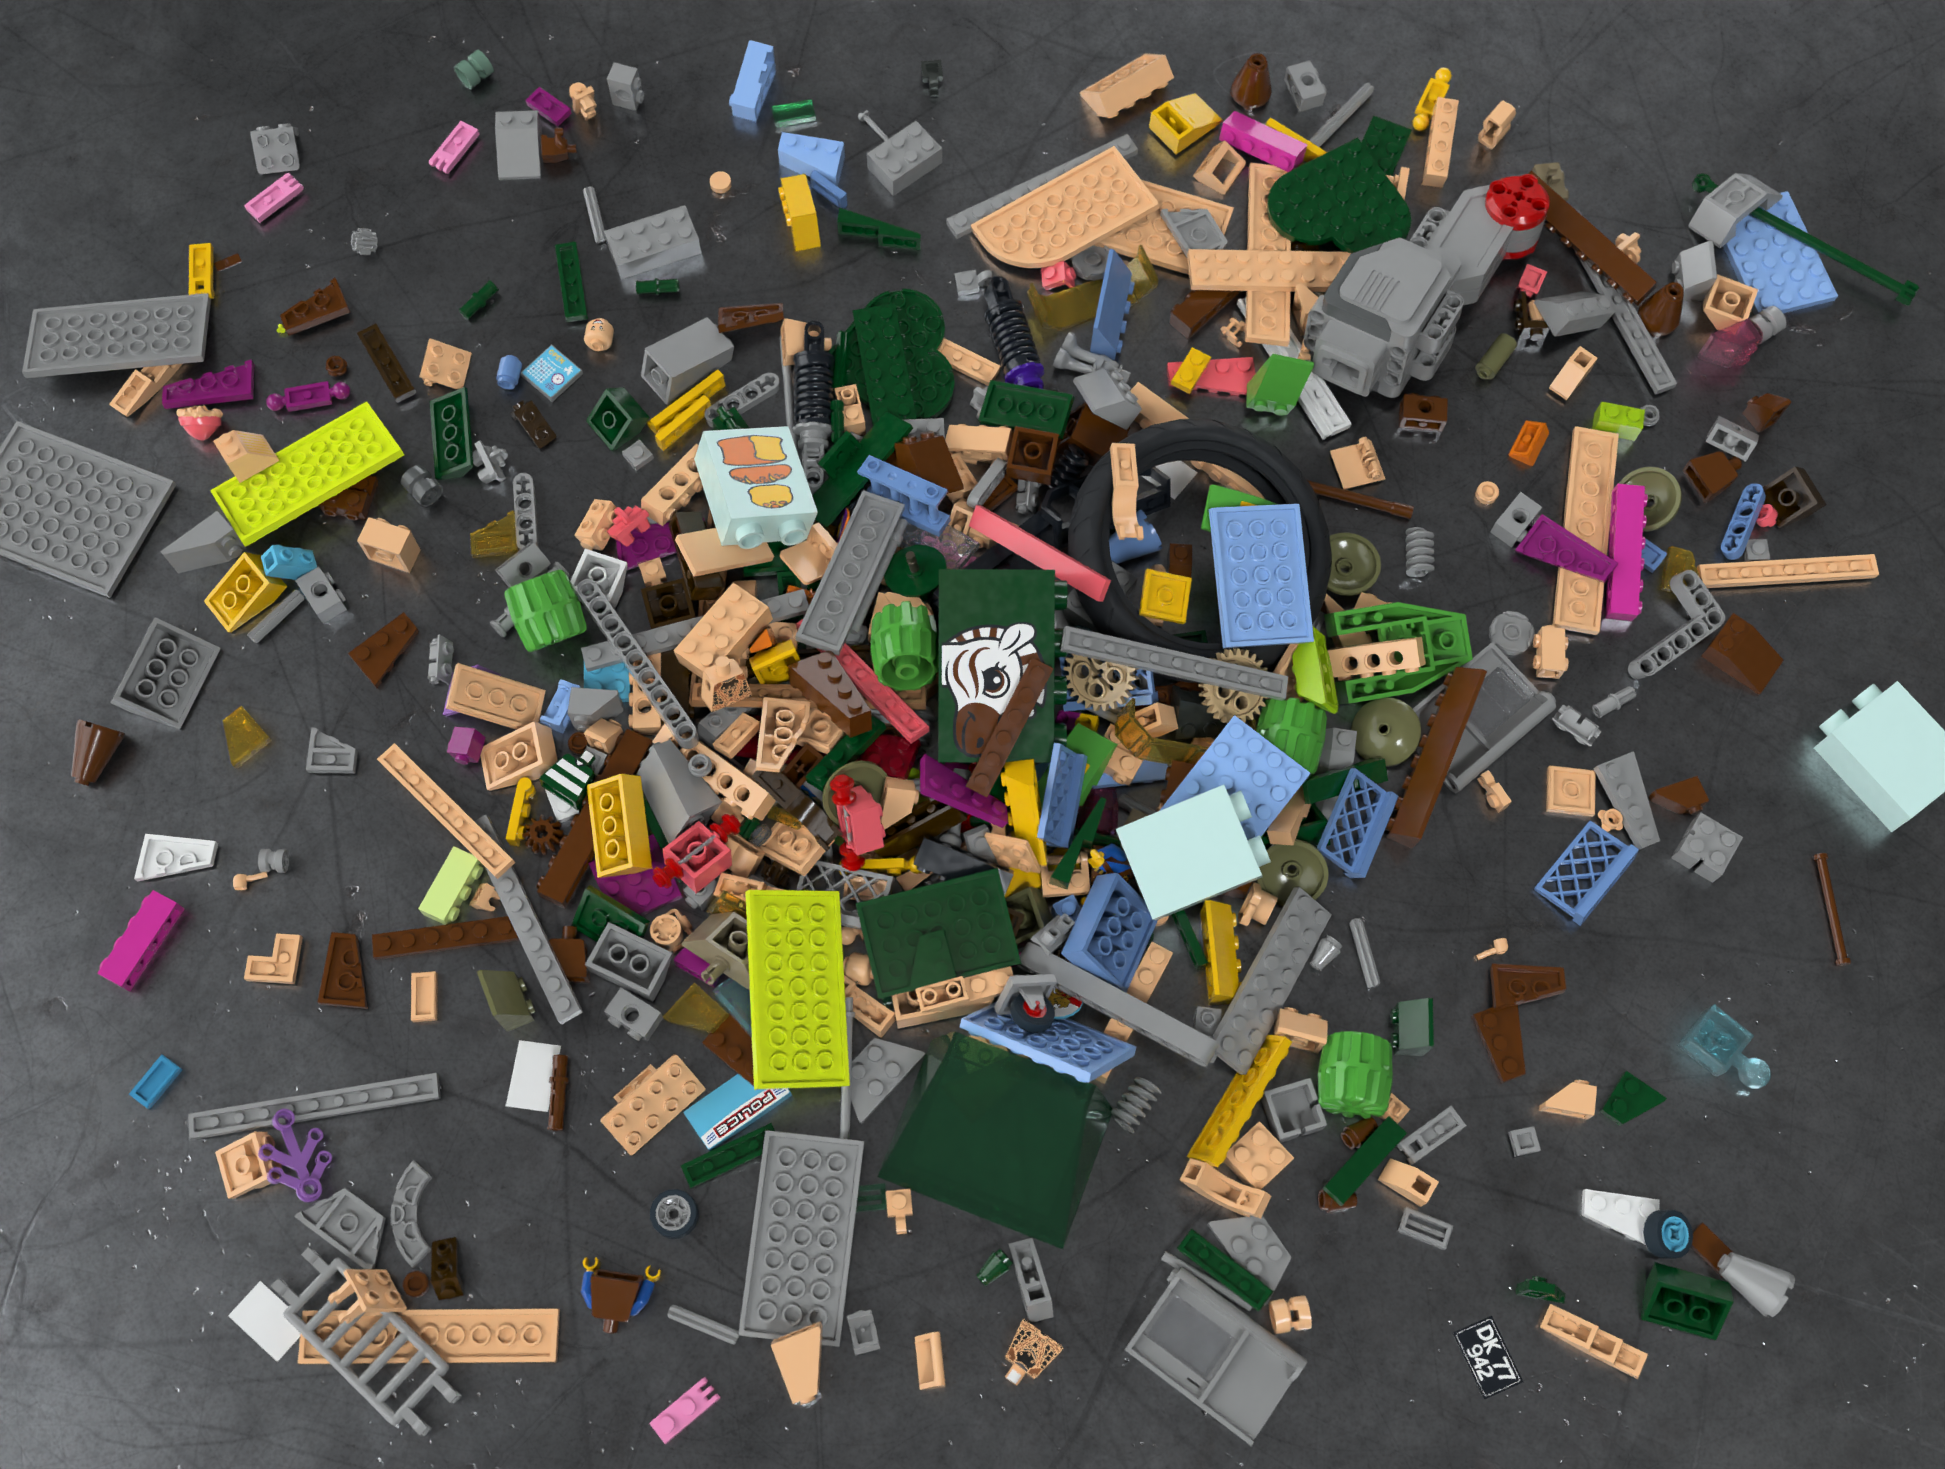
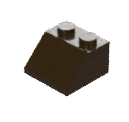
[1763,466,1827,528]
[641,578,696,629]

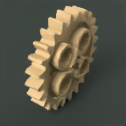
[1198,648,1268,723]
[1063,654,1139,711]

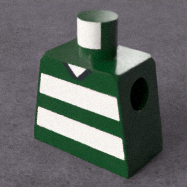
[539,751,596,811]

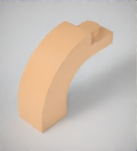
[1180,1158,1271,1219]

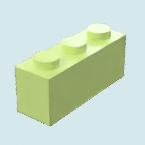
[418,846,483,925]

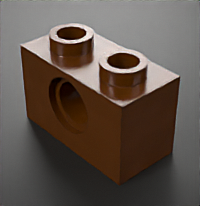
[1399,393,1448,432]

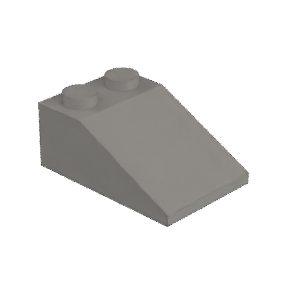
[495,110,542,180]
[160,511,247,573]

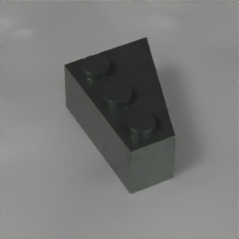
[1170,685,1239,739]

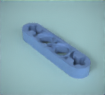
[1721,483,1766,560]

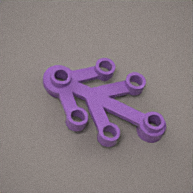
[258,1109,332,1202]

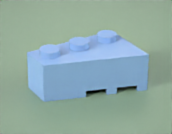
[729,40,776,122]
[778,132,845,187]

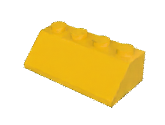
[1001,759,1047,865]
[587,774,652,878]
[1200,900,1242,1006]

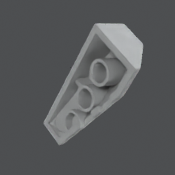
[1313,728,1357,827]

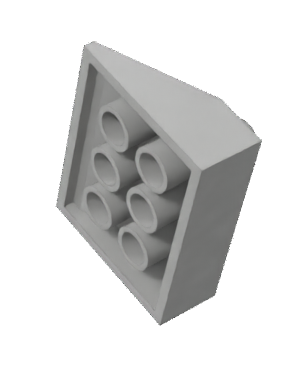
[110,617,221,730]

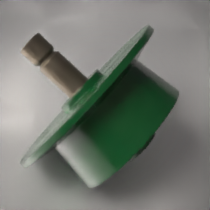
[884,545,947,601]

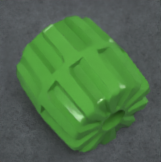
[505,570,587,652]
[870,601,939,691]
[1255,697,1327,778]
[1318,1031,1393,1118]

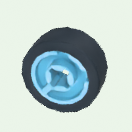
[1643,1210,1693,1259]

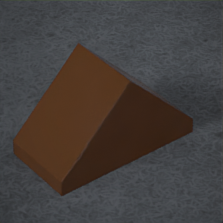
[782,743,824,788]

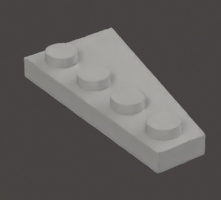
[1593,751,1660,850]

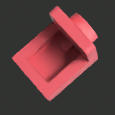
[1041,261,1076,291]
[1516,264,1547,298]

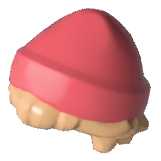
[177,406,223,441]

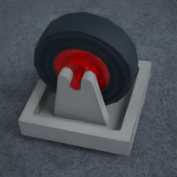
[994,974,1057,1033]

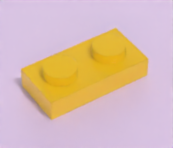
[1171,347,1211,394]

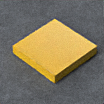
[1139,569,1192,624]

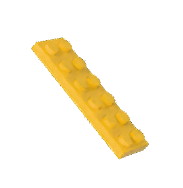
[1187,1035,1292,1167]

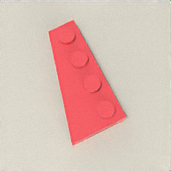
[1167,357,1255,396]

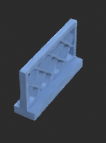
[1059,654,1159,711]
[1037,743,1088,849]
[1317,768,1399,878]
[1534,821,1639,926]

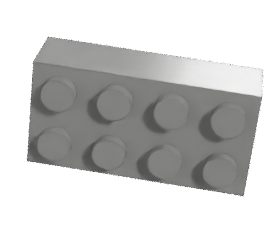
[604,205,701,279]

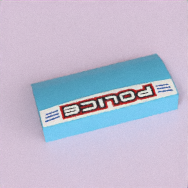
[683,1074,792,1152]

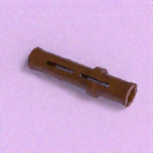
[547,1055,569,1131]

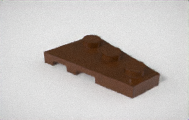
[348,612,419,688]

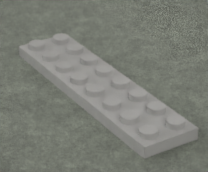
[795,490,905,656]
[1212,887,1332,1075]

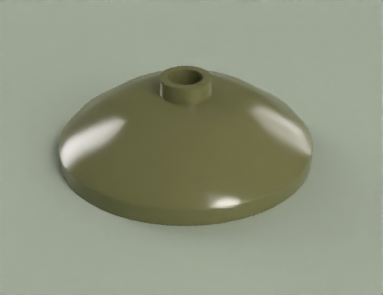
[1619,467,1682,532]
[1327,533,1381,596]
[1351,697,1421,766]
[822,761,888,825]
[1257,839,1328,906]

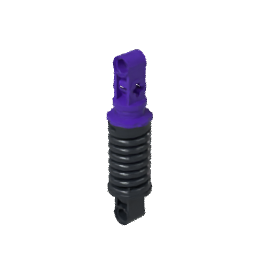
[984,276,1045,389]

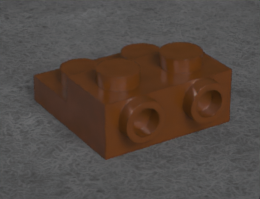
[319,476,378,520]

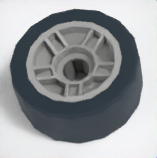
[650,1189,699,1239]

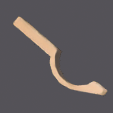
[1110,443,1144,540]

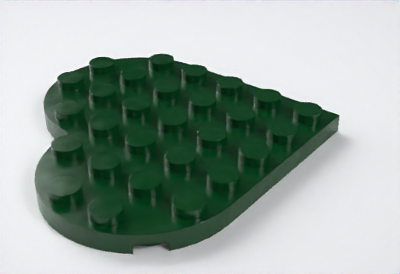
[1267,137,1411,254]
[828,289,955,419]

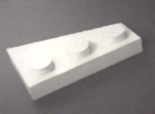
[134,834,218,882]
[1582,1189,1660,1246]

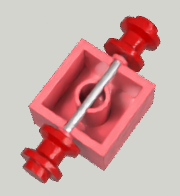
[830,775,885,871]
[652,814,740,893]

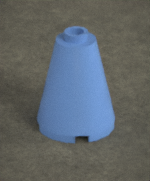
[1109,510,1163,564]

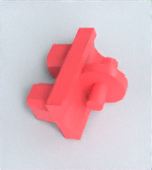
[606,506,650,547]

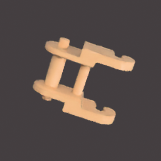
[1221,318,1246,347]

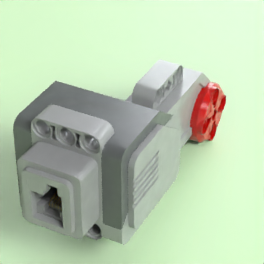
[1304,174,1550,398]

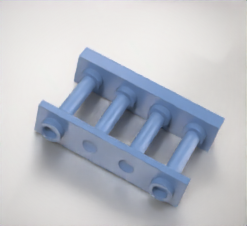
[857,455,951,537]

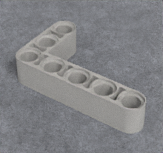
[1628,570,1725,679]

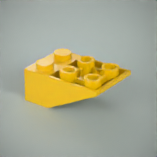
[1149,93,1223,154]

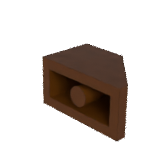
[1743,393,1791,433]
[1167,543,1192,578]
[1648,776,1709,815]

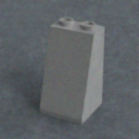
[641,317,734,405]
[635,740,722,843]

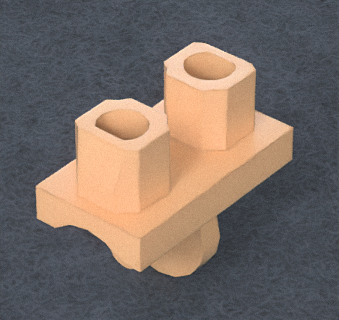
[569,82,596,121]
[1615,232,1641,264]

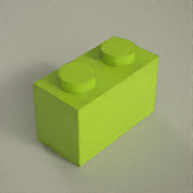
[1592,401,1645,441]

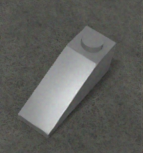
[1009,1238,1054,1323]

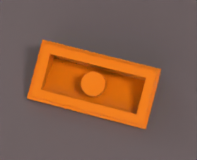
[1509,420,1549,466]
[749,628,777,653]

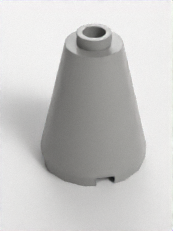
[1717,1252,1795,1318]

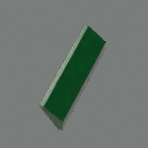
[430,387,473,480]

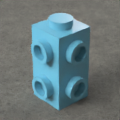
[261,545,317,580]

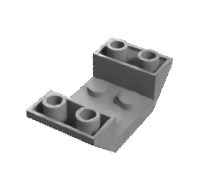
[1688,173,1783,248]

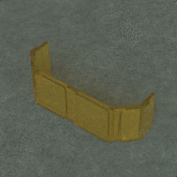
[1027,245,1158,331]
[1115,698,1257,765]

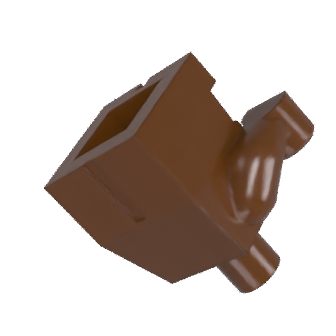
[541,128,577,163]

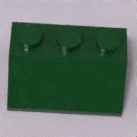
[1641,1262,1734,1340]

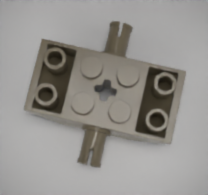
[682,912,750,991]

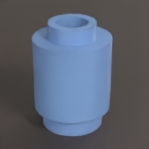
[496,355,522,390]

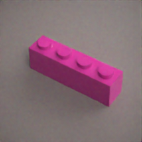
[1219,111,1307,172]
[97,890,184,992]

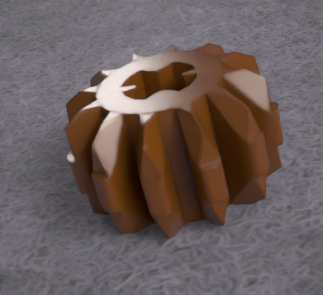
[523,814,564,855]

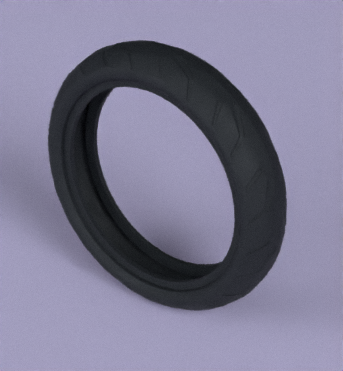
[1068,418,1332,683]

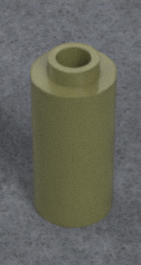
[1475,333,1517,379]

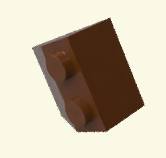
[1701,613,1784,695]

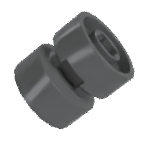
[400,465,444,507]

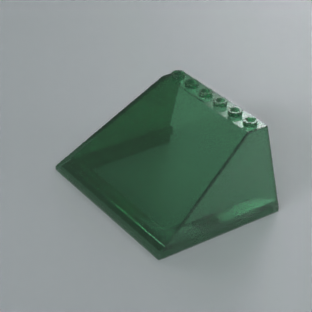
[877,1031,1113,1250]

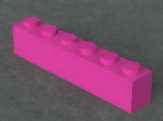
[1605,484,1648,621]

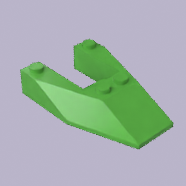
[1324,602,1473,705]

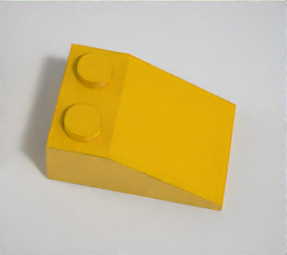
[204,552,287,633]

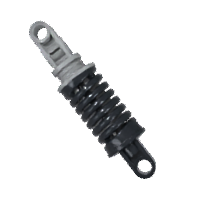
[792,320,835,494]

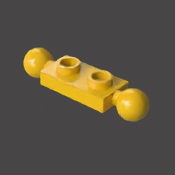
[1413,68,1452,131]
[838,855,923,876]

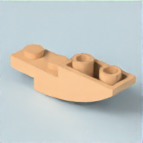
[915,966,1014,1013]

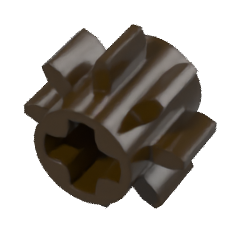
[761,861,791,889]

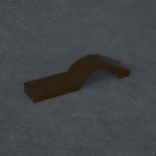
[752,770,843,851]

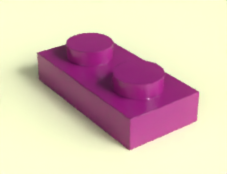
[525,87,572,127]

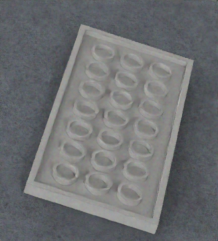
[22,293,211,378]
[738,1130,864,1347]

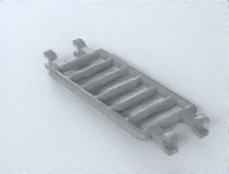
[271,1247,462,1436]

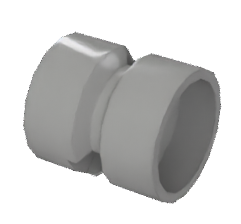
[1743,306,1786,345]

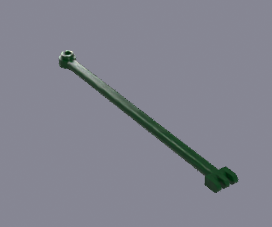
[1692,173,1919,306]

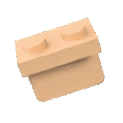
[780,523,838,585]

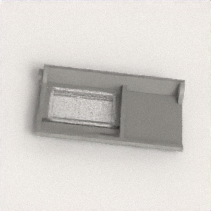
[1413,642,1556,793]
[1125,1267,1308,1446]

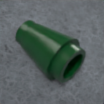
[976,1248,1013,1286]

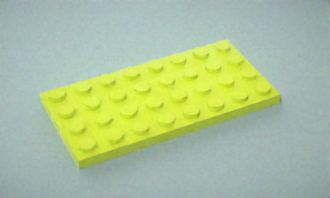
[210,401,404,547]
[745,890,850,1090]

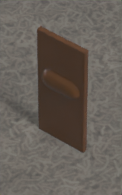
[214,253,242,272]

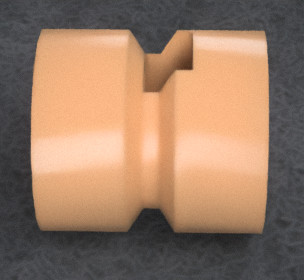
[1269,1295,1312,1334]

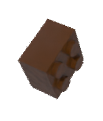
[1006,426,1059,485]

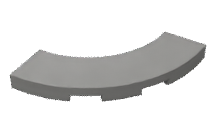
[391,1160,433,1268]

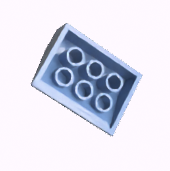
[1090,249,1135,360]
[1061,873,1158,992]

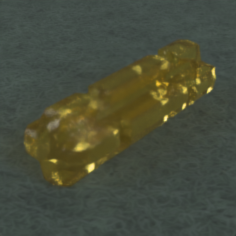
[767,805,803,830]

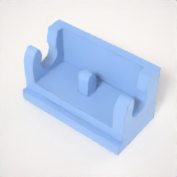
[539,679,581,733]

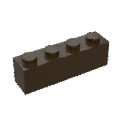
[669,512,724,600]
[661,649,695,725]
[873,798,968,859]

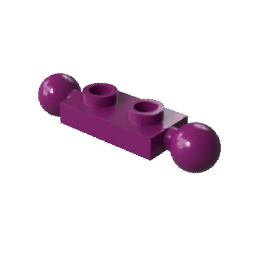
[266,381,350,412]

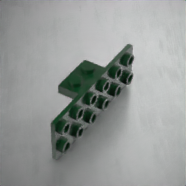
[812,412,913,527]

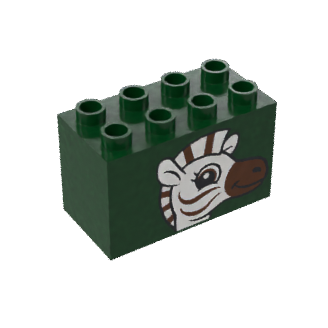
[938,569,1067,763]

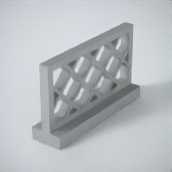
[797,861,895,930]

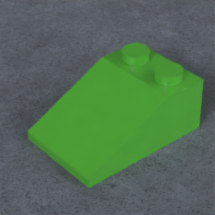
[1246,354,1314,416]

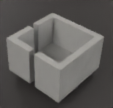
[1671,813,1743,883]
[1261,1078,1327,1143]

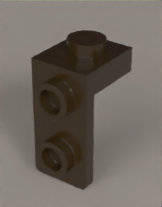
[1513,291,1550,341]
[510,400,557,448]
[431,1237,464,1300]

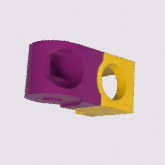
[1055,710,1099,736]

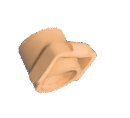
[1238,882,1278,926]
[650,909,693,954]

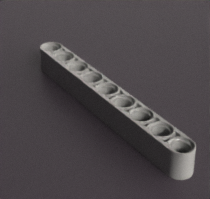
[577,579,699,749]
[1017,942,1219,1067]

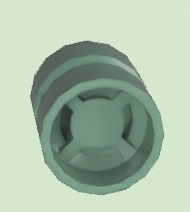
[454,50,494,89]

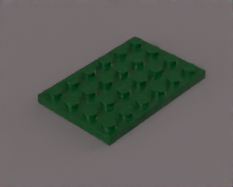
[855,868,1021,999]

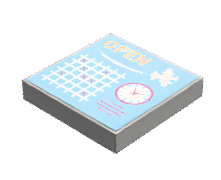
[521,344,583,402]

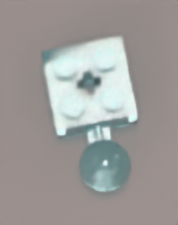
[1677,1004,1771,1089]

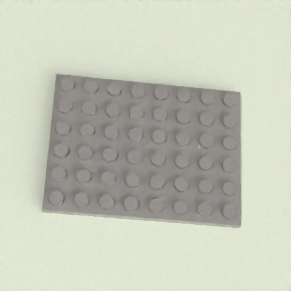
[0,421,176,598]

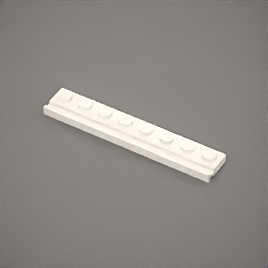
[1237,298,1352,440]

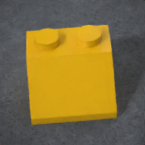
[749,639,800,684]

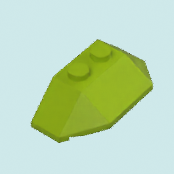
[1292,626,1338,714]

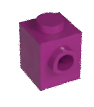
[447,727,486,765]

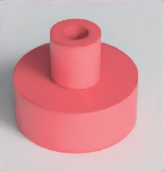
[1756,504,1778,527]

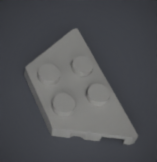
[1160,209,1228,259]
[851,1038,925,1125]
[294,1188,386,1269]
[1207,1215,1292,1306]

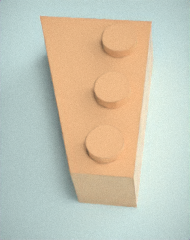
[945,424,1014,466]

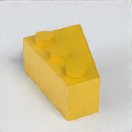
[778,174,821,251]

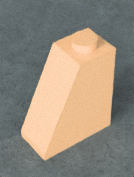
[771,1321,823,1404]

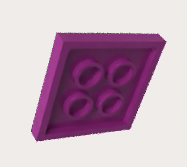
[588,834,683,916]

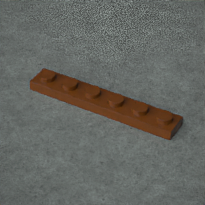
[966,658,1054,797]
[372,916,519,960]

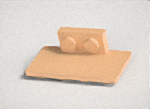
[600,1054,705,1155]

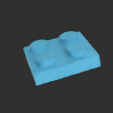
[584,663,631,702]

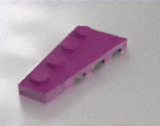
[162,359,254,409]
[1515,514,1618,583]
[616,518,705,570]
[920,754,1008,828]

